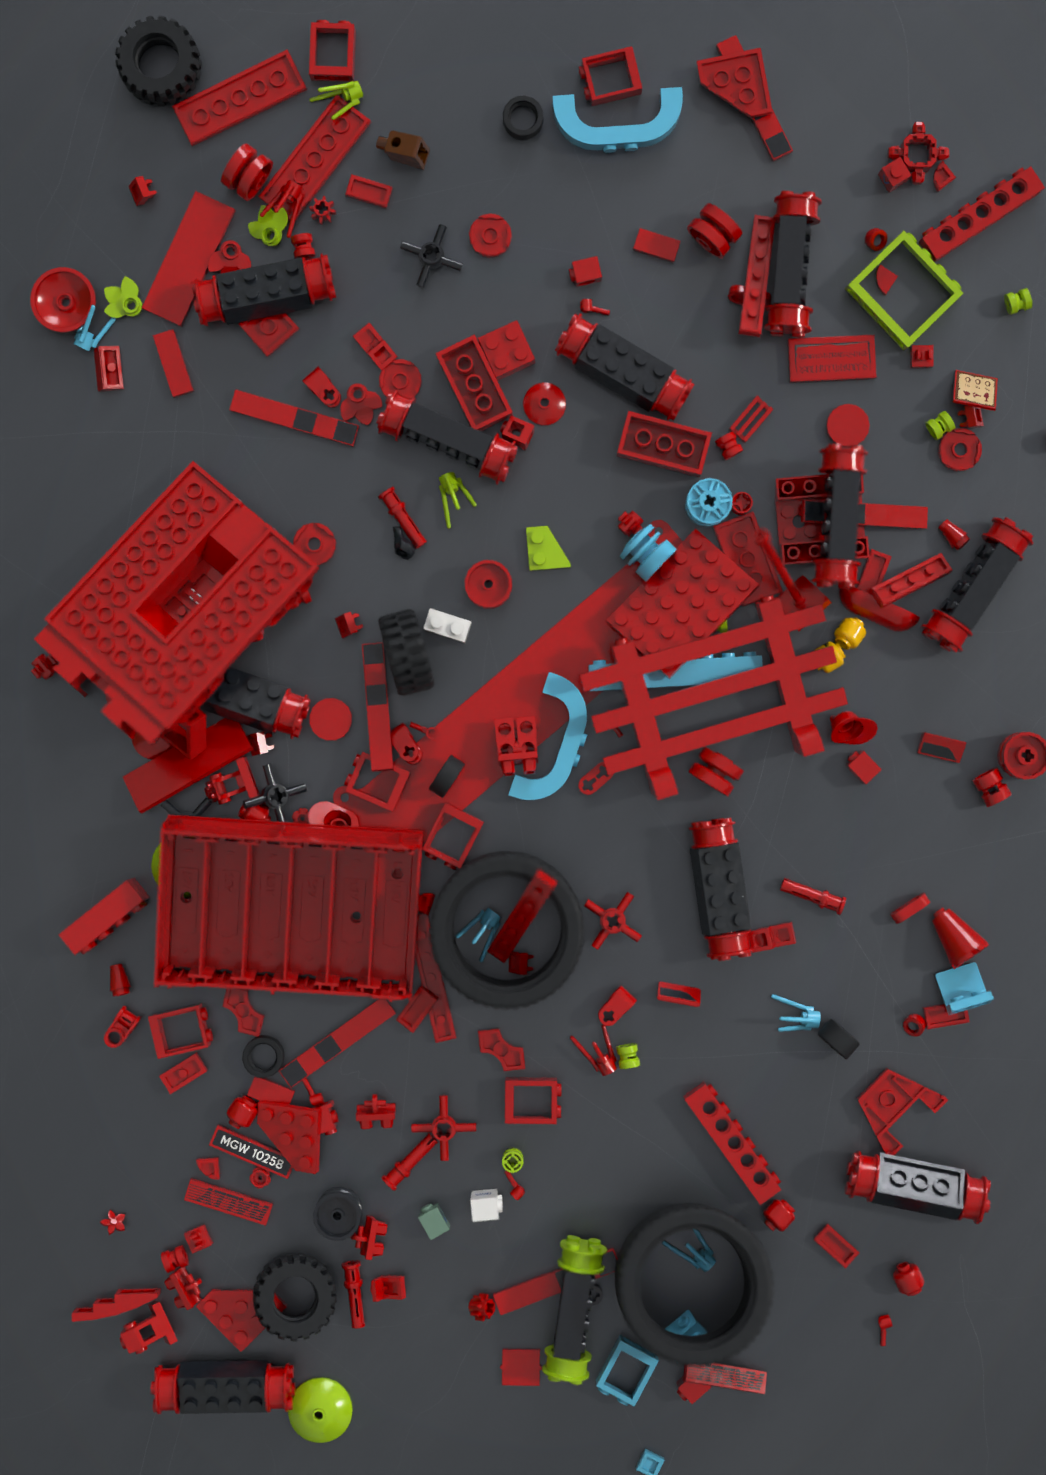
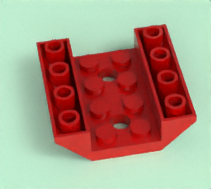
[775,474,870,565]

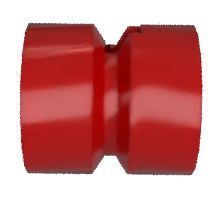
[972,767,1012,807]

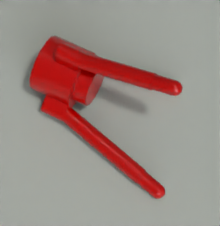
[260,180,304,238]
[570,1024,617,1076]

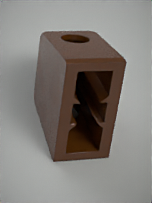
[376,130,430,170]

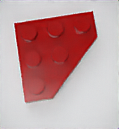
[696,48,773,118]
[257,1100,321,1174]
[196,1289,287,1352]

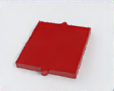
[500,1349,542,1386]

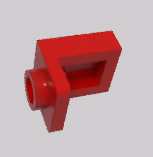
[370,1275,406,1302]

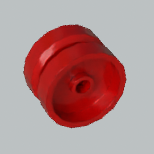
[221,143,273,201]
[687,203,743,258]
[465,560,512,609]
[997,732,1046,779]
[688,746,744,797]

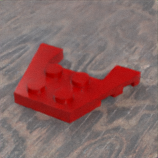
[857,1068,948,1155]

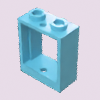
[596,1335,659,1407]

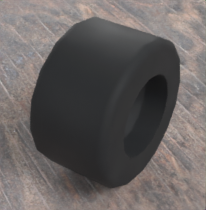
[818,1019,860,1059]

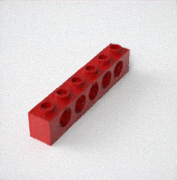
[919,166,1045,262]
[683,1081,781,1205]

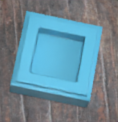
[635,1449,665,1475]

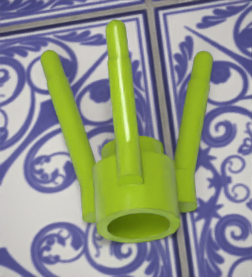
[309,81,363,120]
[439,472,477,529]

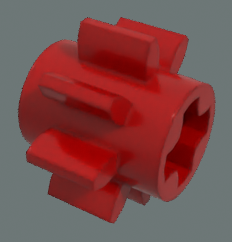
[309,196,336,225]
[617,510,644,537]
[31,653,58,680]
[468,1293,495,1321]

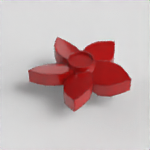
[100,1210,125,1235]

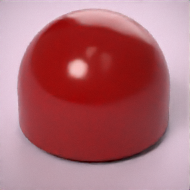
[865,228,888,251]
[903,1014,926,1037]

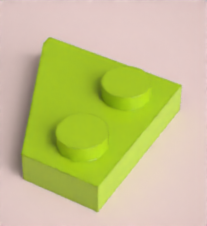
[526,526,571,571]

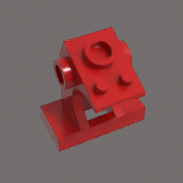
[204,757,261,805]
[120,1300,178,1354]

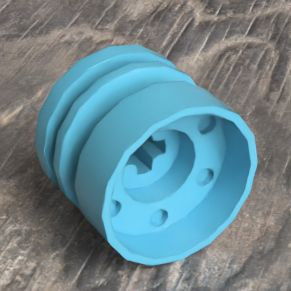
[684,478,733,527]
[619,524,677,582]

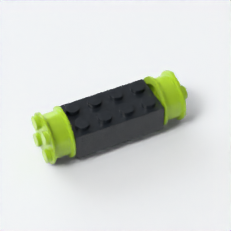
[542,1235,607,1385]

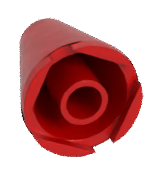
[932,907,989,969]

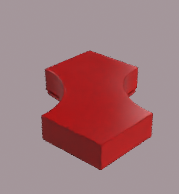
[222,988,265,1037]
[478,1028,525,1071]

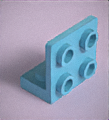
[935,962,994,1015]

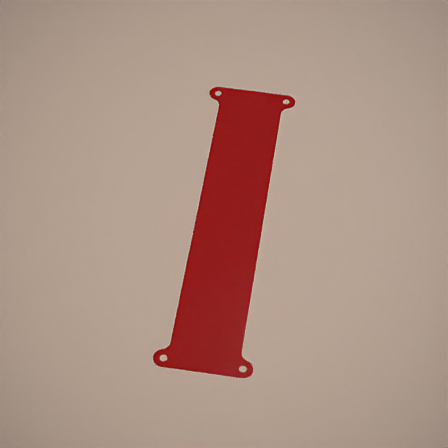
[333,520,683,876]

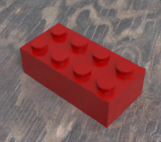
[436,334,513,431]
[616,411,712,478]
[59,877,150,955]

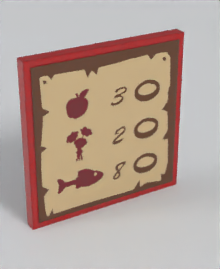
[953,370,998,411]

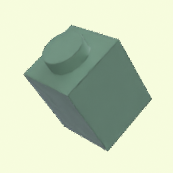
[418,1203,450,1240]

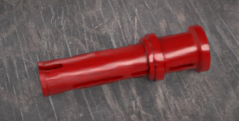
[378,486,427,549]
[780,878,846,915]
[381,1133,438,1191]
[341,1260,365,1329]

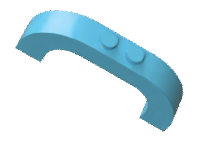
[552,87,683,153]
[508,672,587,800]

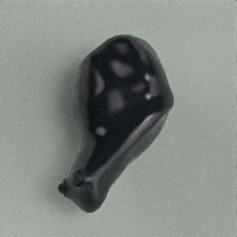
[393,526,415,560]

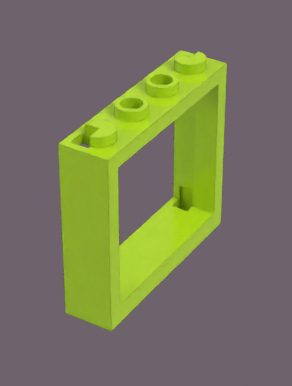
[844,231,963,351]

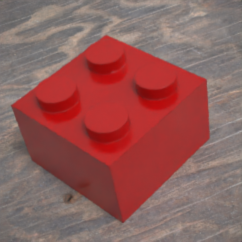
[478,320,535,381]

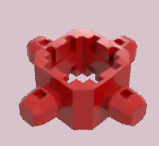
[887,122,949,185]

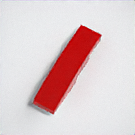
[72,1288,161,1322]

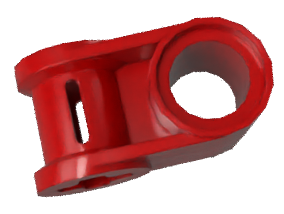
[302,366,342,408]
[391,722,422,765]
[598,985,637,1026]
[104,1005,142,1048]

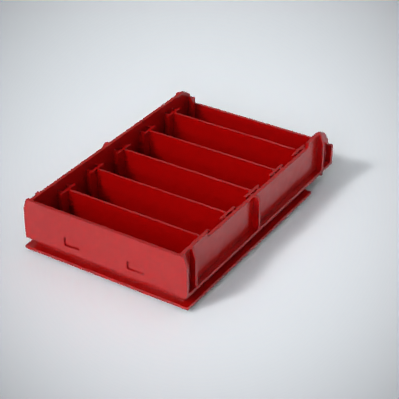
[154,814,423,1002]

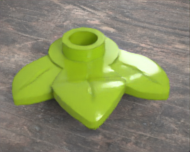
[248,205,288,247]
[104,276,142,318]

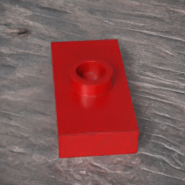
[159,1052,208,1094]

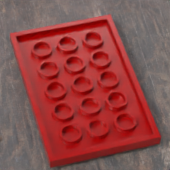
[606,528,759,679]

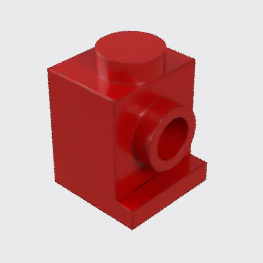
[500,415,535,451]
[312,1100,339,1136]

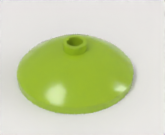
[288,1377,353,1443]

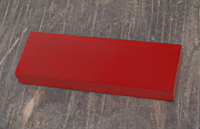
[153,329,194,398]

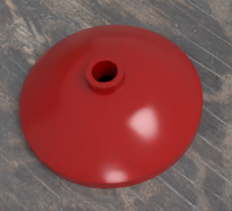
[30,267,96,333]

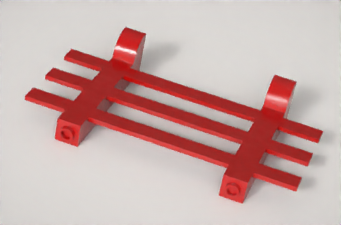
[579,595,848,800]

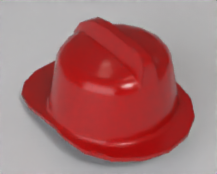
[830,711,878,745]
[308,801,359,827]

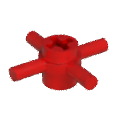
[584,892,642,950]
[411,1095,476,1161]

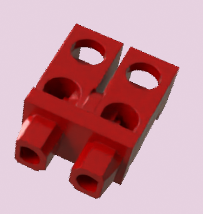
[494,716,538,776]

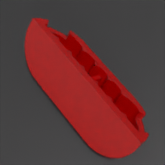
[839,587,920,632]

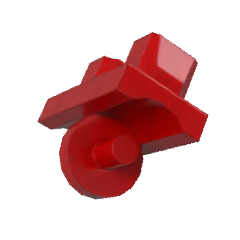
[356,1094,396,1129]
[350,1216,388,1260]
[164,1267,202,1310]

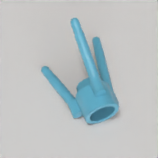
[73,305,117,351]
[455,908,502,962]
[771,994,821,1032]
[662,1229,716,1272]

